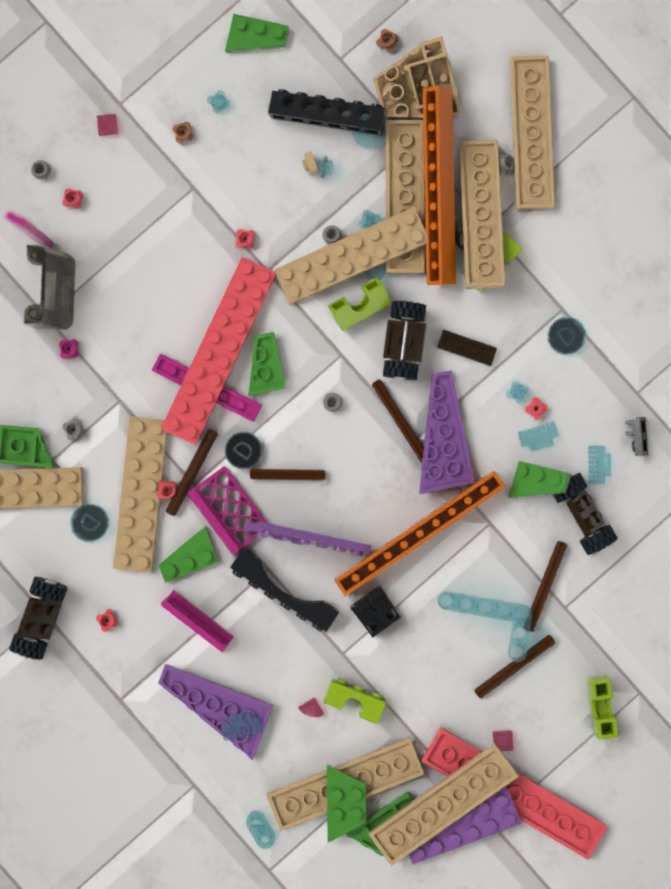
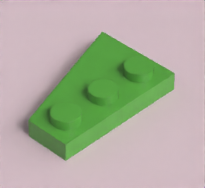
[225,14,289,53]
[248,332,286,396]
[509,461,571,499]
[159,526,220,583]

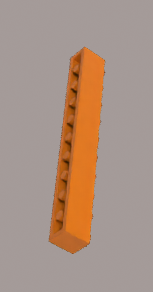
[423,86,456,285]
[334,471,505,596]

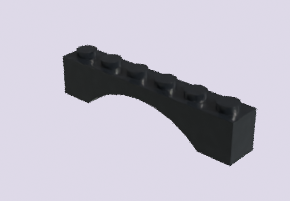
[230,548,339,632]

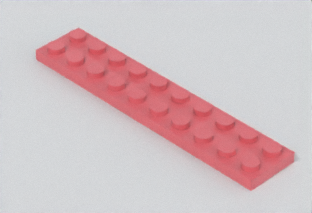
[161,257,276,445]
[421,727,608,860]

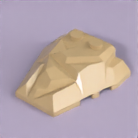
[373,36,462,118]

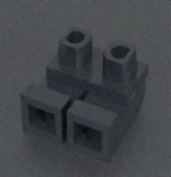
[350,585,401,638]

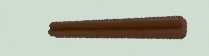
[372,379,424,463]
[166,429,218,516]
[524,541,567,632]
[474,635,555,698]

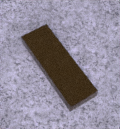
[437,329,497,366]

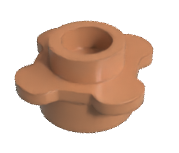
[376,29,398,52]
[172,122,194,143]

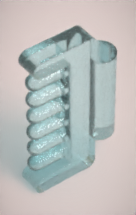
[518,421,559,452]
[588,445,611,484]
[221,712,262,741]

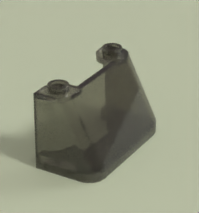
[24,245,76,330]

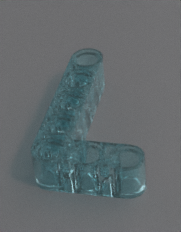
[438,591,532,662]

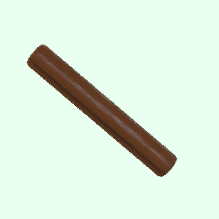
[250,469,325,480]

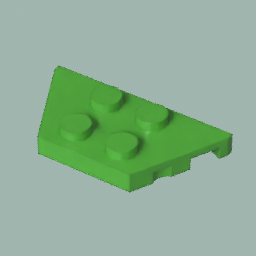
[0,425,54,468]
[327,765,366,842]
[346,791,410,856]

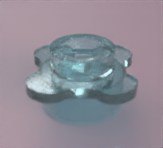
[207,90,230,113]
[318,156,333,178]
[359,210,381,228]
[506,381,529,403]

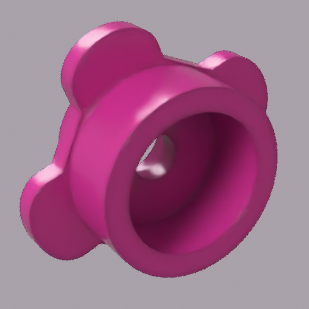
[59,339,79,359]

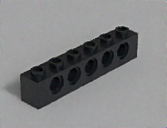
[268,89,386,136]

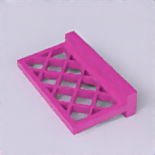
[187,466,267,555]
[160,590,234,652]

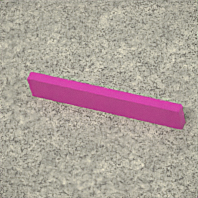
[5,211,54,249]
[152,354,262,422]

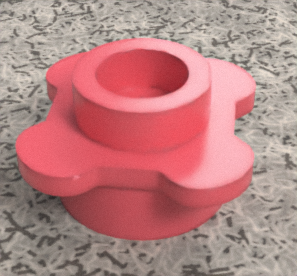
[62,188,83,209]
[235,229,255,249]
[525,397,548,420]
[157,480,176,499]
[96,609,119,632]

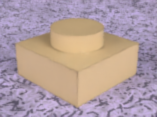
[302,151,318,176]

